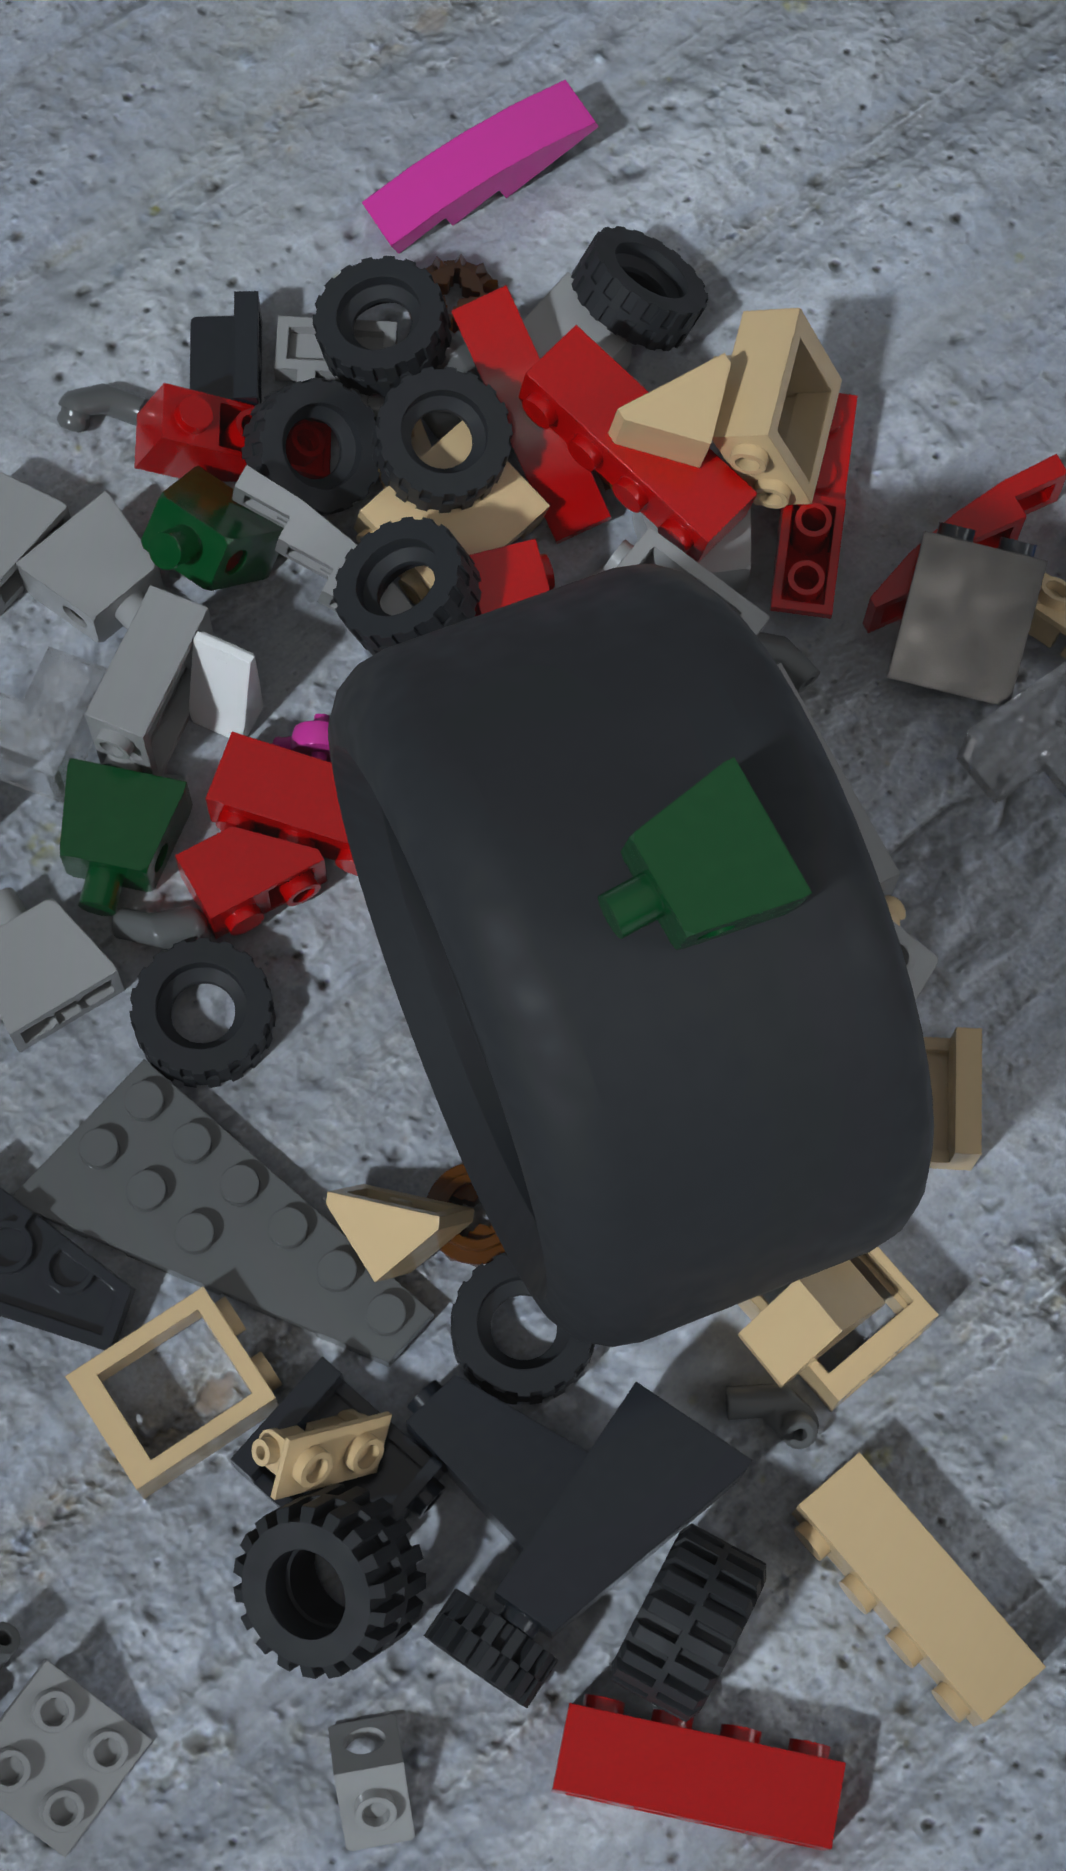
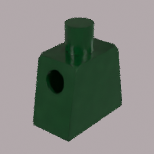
[141,466,284,591]
[598,757,812,950]
[60,758,193,916]

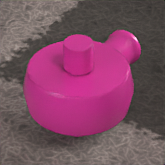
[272,713,331,762]

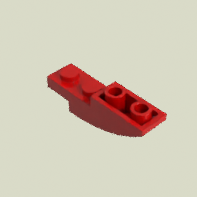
[770,393,858,619]

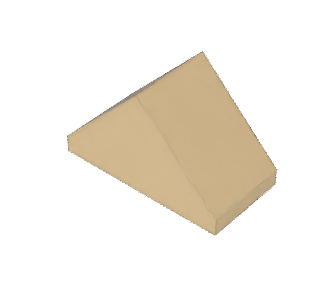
[608,353,731,468]
[326,1184,474,1282]
[738,1260,885,1388]

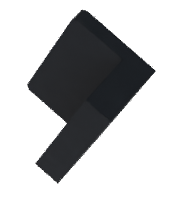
[190,291,262,406]

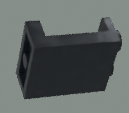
[886,522,1048,708]
[230,1356,446,1521]

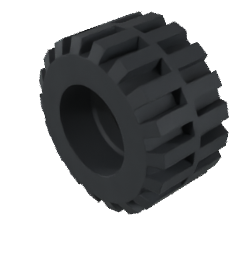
[233,1484,426,1679]
[611,1523,766,1722]

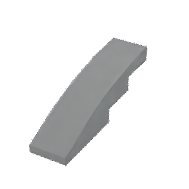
[232,465,413,615]

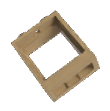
[712,308,842,509]
[738,1247,939,1412]
[65,1286,282,1499]

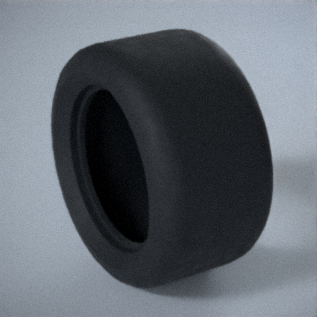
[328,564,934,1347]

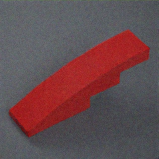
[451,285,612,544]
[862,454,1066,633]

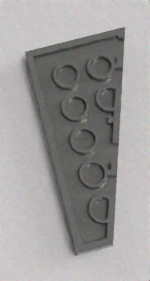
[12,1059,434,1367]

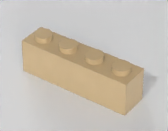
[792,1452,1046,1727]

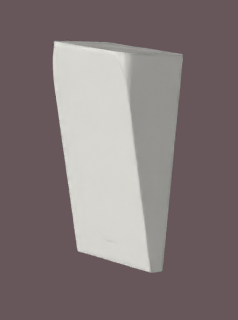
[189,631,264,738]

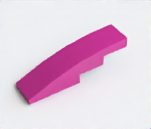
[362,79,599,254]

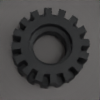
[424,1589,558,1708]

